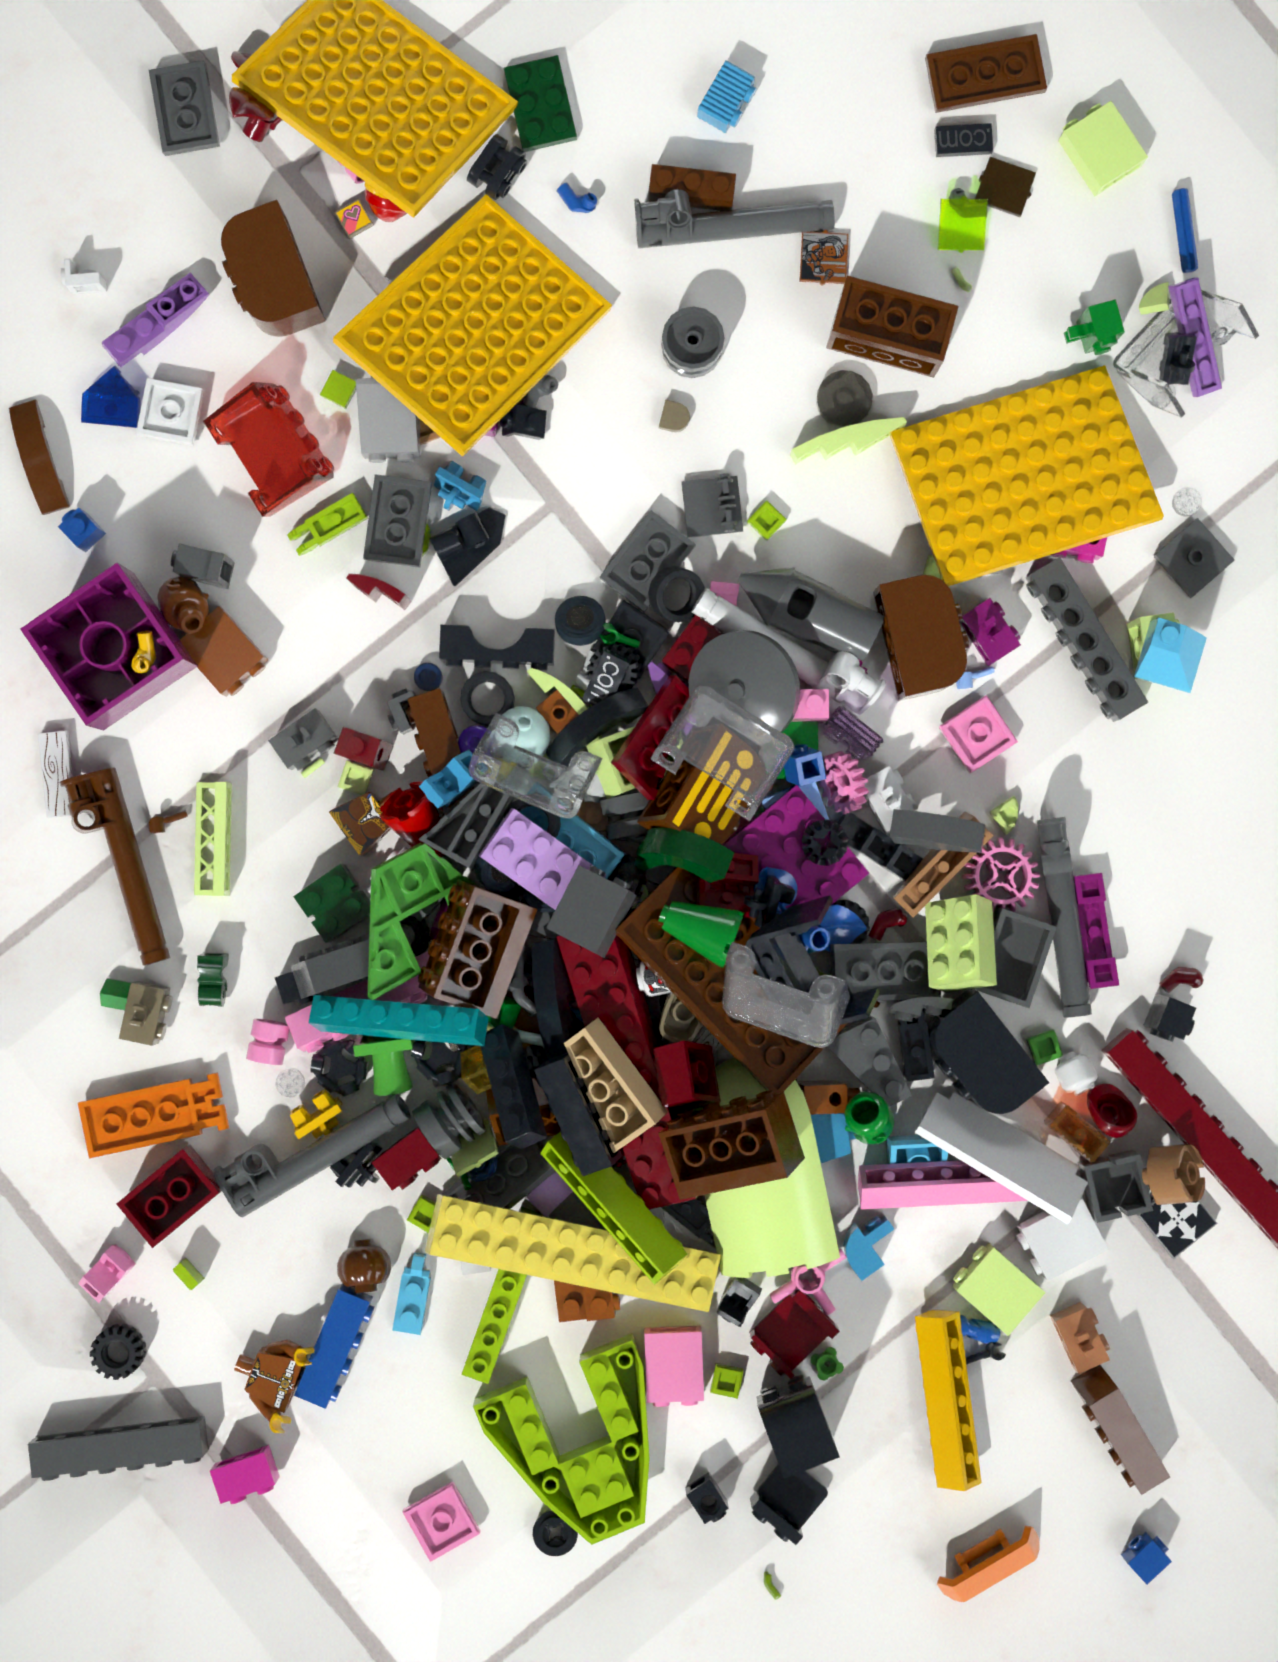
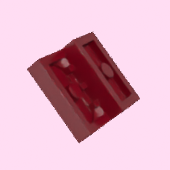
[346,573,411,610]
[697,853,759,918]

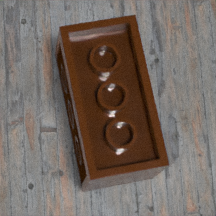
[826,275,959,378]
[418,879,537,1019]
[658,1090,805,1200]

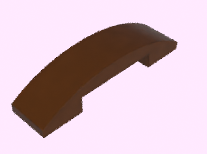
[9,399,70,515]

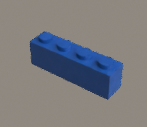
[294,1284,375,1409]

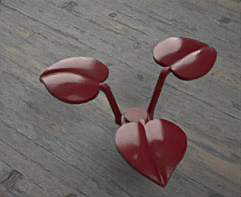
[229,51,282,142]

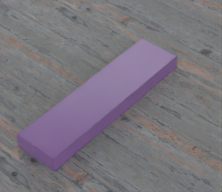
[1168,277,1222,397]

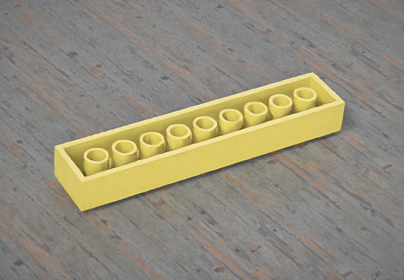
[425,1194,721,1312]

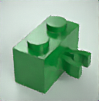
[1063,299,1125,355]

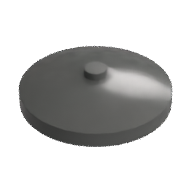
[689,630,800,746]

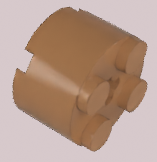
[1142,1144,1205,1205]

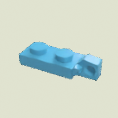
[392,1253,431,1335]

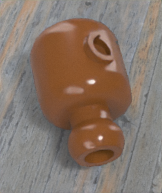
[157,576,209,634]

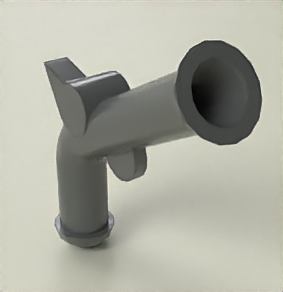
[508,946,537,1017]

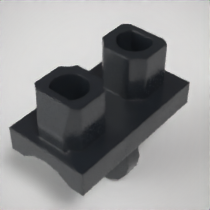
[1158,332,1197,387]
[743,875,795,928]
[330,1142,383,1188]

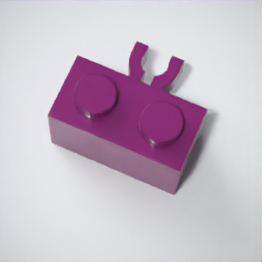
[959,598,1021,666]

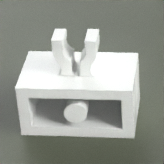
[863,766,918,833]

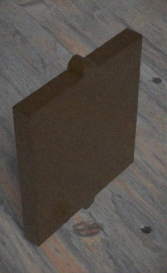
[974,157,1036,217]

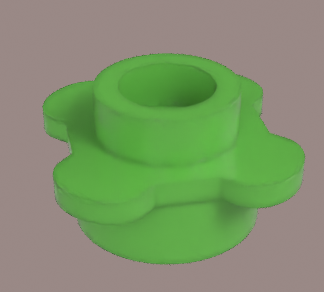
[810,1347,844,1381]

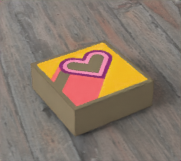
[335,199,374,239]

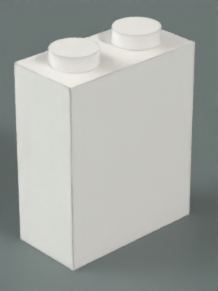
[1016,1198,1109,1281]

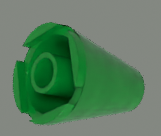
[658,901,744,968]

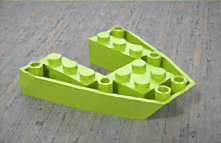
[473,1333,650,1545]

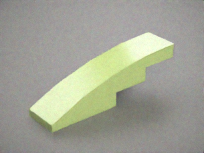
[790,417,907,465]

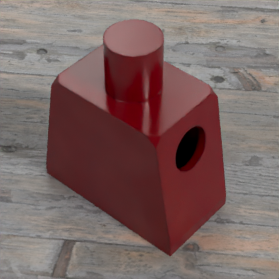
[333,727,393,771]

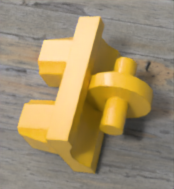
[290,1089,343,1139]

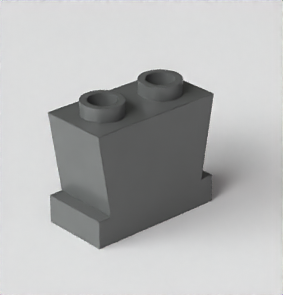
[171,543,235,589]

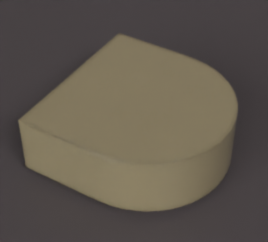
[659,399,690,433]

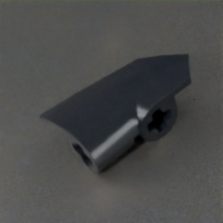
[429,507,506,586]

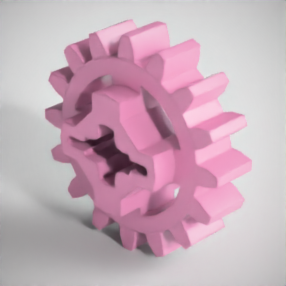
[818,751,869,814]

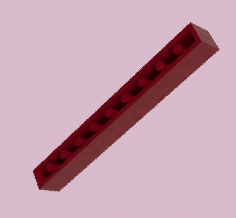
[1101,1028,1278,1249]

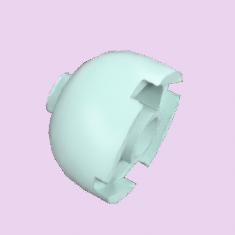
[494,706,550,765]

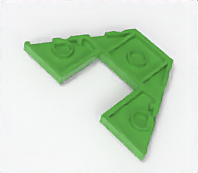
[368,843,476,1000]

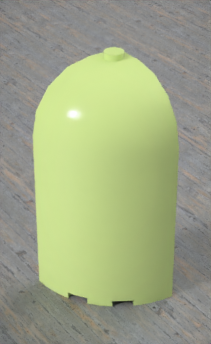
[694,1058,840,1278]

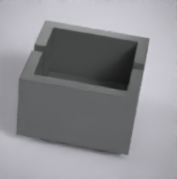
[1077,1150,1153,1223]

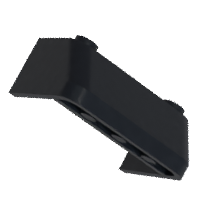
[745,895,880,1034]

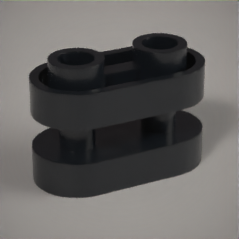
[467,134,528,200]

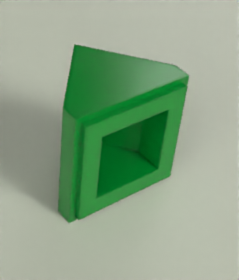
[100,978,131,1011]
[487,996,521,1029]

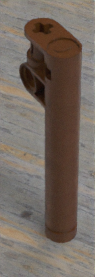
[59,768,171,966]

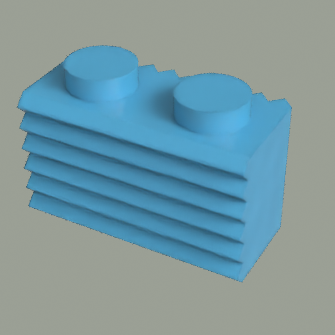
[697,60,757,133]

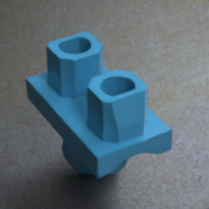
[433,461,487,511]

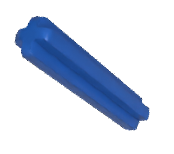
[1172,188,1198,273]

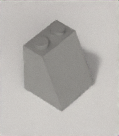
[356,378,421,463]

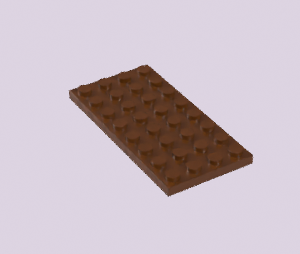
[615,867,847,1094]

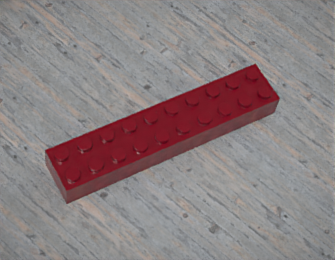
[557,935,698,1210]

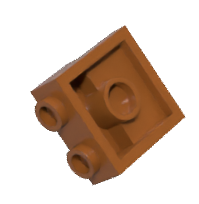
[554,1280,620,1323]

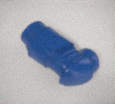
[960,1315,1000,1344]

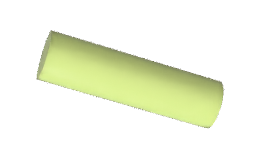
[301,757,325,778]

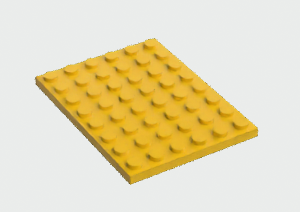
[232,0,518,218]
[333,194,612,457]
[890,365,1164,586]

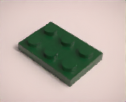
[503,55,577,152]

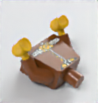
[234,1339,315,1433]

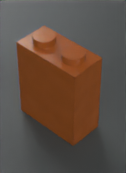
[180,606,268,697]

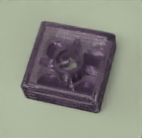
[823,706,884,762]

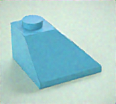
[1134,617,1207,693]

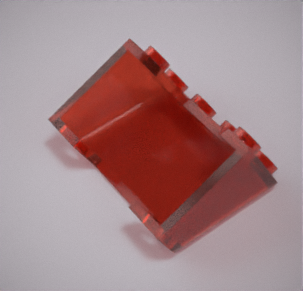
[203,382,334,517]

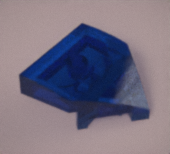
[81,365,140,428]

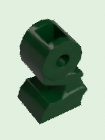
[197,953,229,1007]

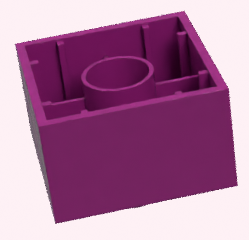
[20,563,198,731]

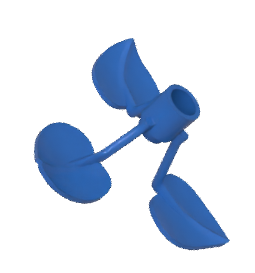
[754,867,867,952]

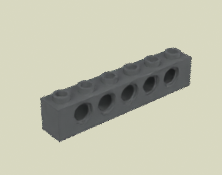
[1026,557,1149,722]

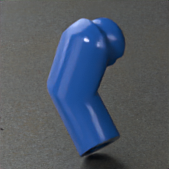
[557,183,598,213]

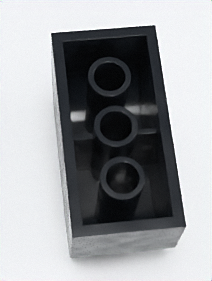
[928,989,1050,1114]
[756,1374,840,1479]

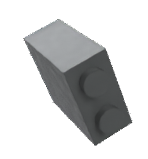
[547,865,637,958]

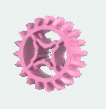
[962,837,1040,912]

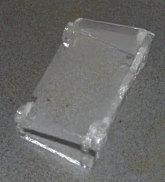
[722,942,850,1048]

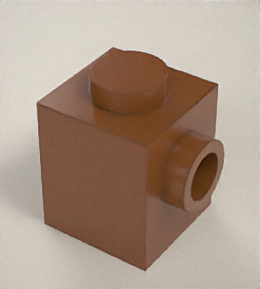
[536,690,579,734]

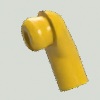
[132,631,156,673]

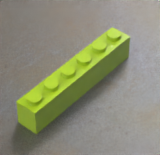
[540,1132,687,1285]

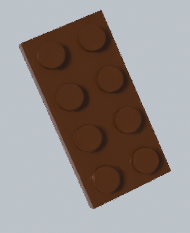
[925,34,1047,113]

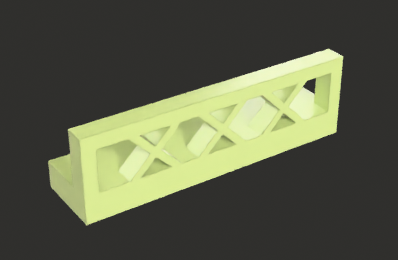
[194,782,232,896]

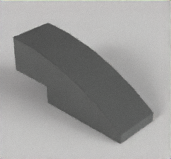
[889,809,986,853]

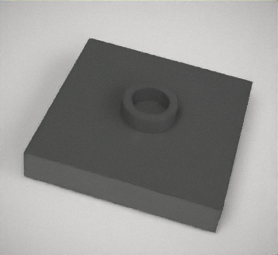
[1153,518,1235,598]

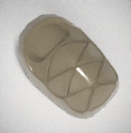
[659,992,702,1043]

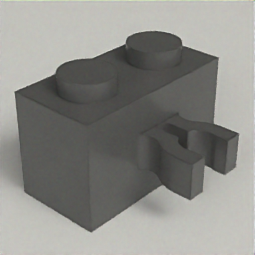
[268,708,338,771]

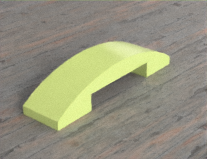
[527,668,602,744]

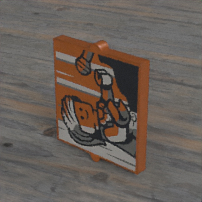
[799,230,848,286]

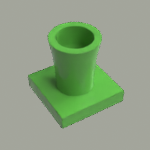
[353,1035,415,1096]

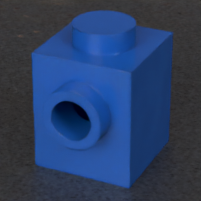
[58,507,106,552]
[782,744,826,786]
[1121,1532,1172,1585]

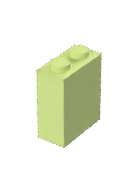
[1058,101,1148,196]
[952,1243,1045,1336]

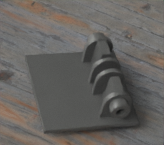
[681,474,743,538]

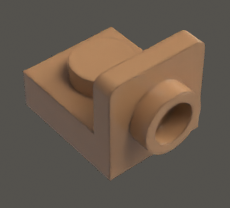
[569,800,608,831]

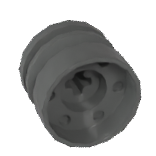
[412,1082,486,1159]

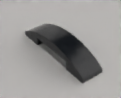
[546,687,649,775]

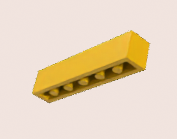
[915,1310,982,1491]

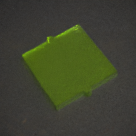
[937,196,988,253]

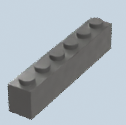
[28,1416,209,1481]

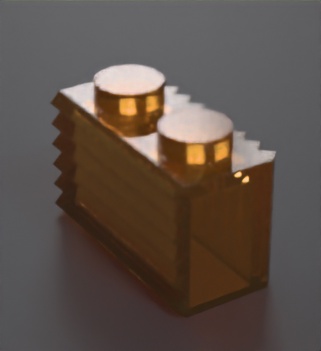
[1044,1101,1110,1162]

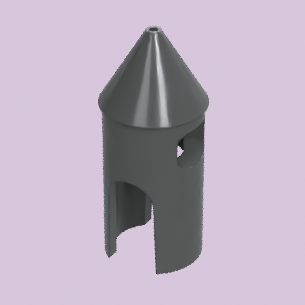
[738,567,885,661]

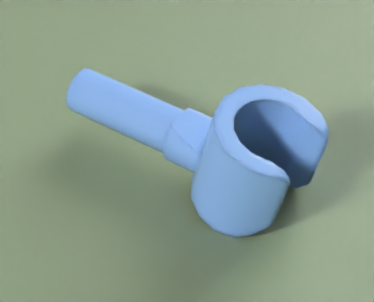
[956,666,995,689]

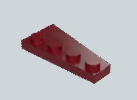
[611,675,691,800]

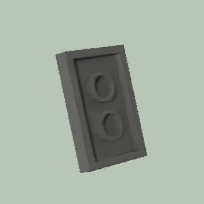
[149,60,220,156]
[363,474,432,568]
[600,510,696,612]

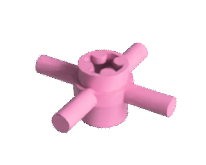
[769,1248,847,1315]

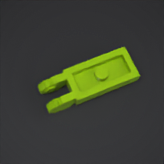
[287,493,369,556]

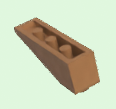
[892,812,993,918]

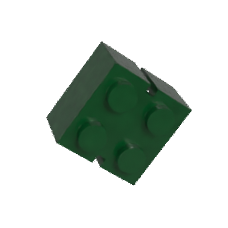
[293,864,370,943]

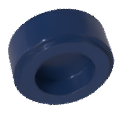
[414,663,443,692]

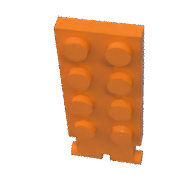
[78,1072,229,1159]

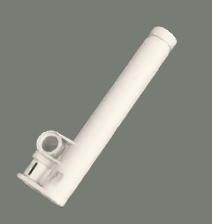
[691,588,886,716]

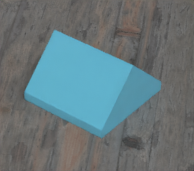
[886,1134,948,1164]

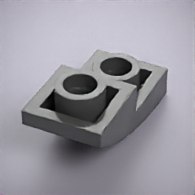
[889,997,953,1022]

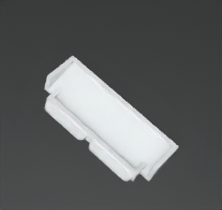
[915,1092,1088,1224]

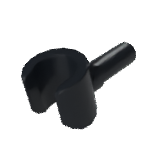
[965,1342,1006,1365]

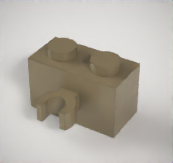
[119,981,173,1046]

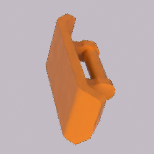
[937,1526,1040,1602]

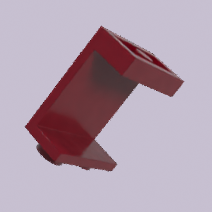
[749,1289,840,1378]

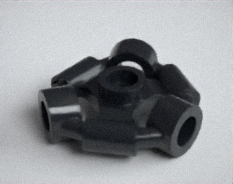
[310,1039,368,1097]
[411,1040,470,1085]

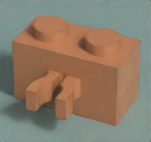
[1050,1302,1110,1374]

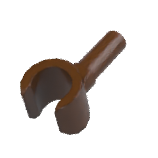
[149,810,188,833]

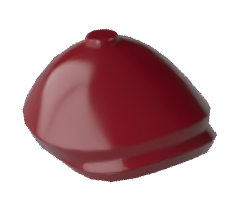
[1087,1084,1138,1138]

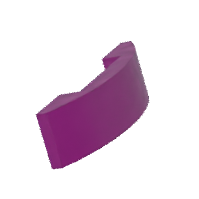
[1074,873,1119,989]

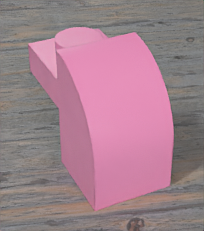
[78,1244,136,1303]

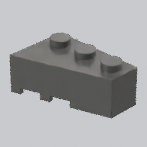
[419,778,516,870]
[827,1016,912,1107]

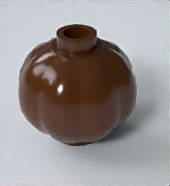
[337,1239,392,1293]

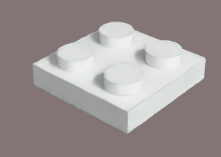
[136,378,204,446]

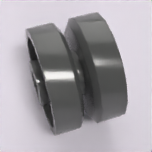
[661,306,725,378]
[600,792,650,840]

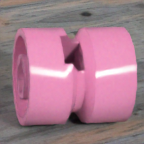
[246,1019,289,1065]

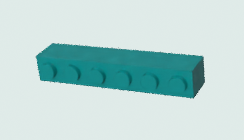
[308,995,489,1046]

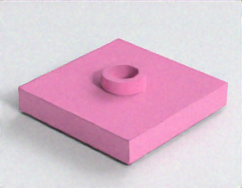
[939,695,1018,774]
[402,1481,481,1562]

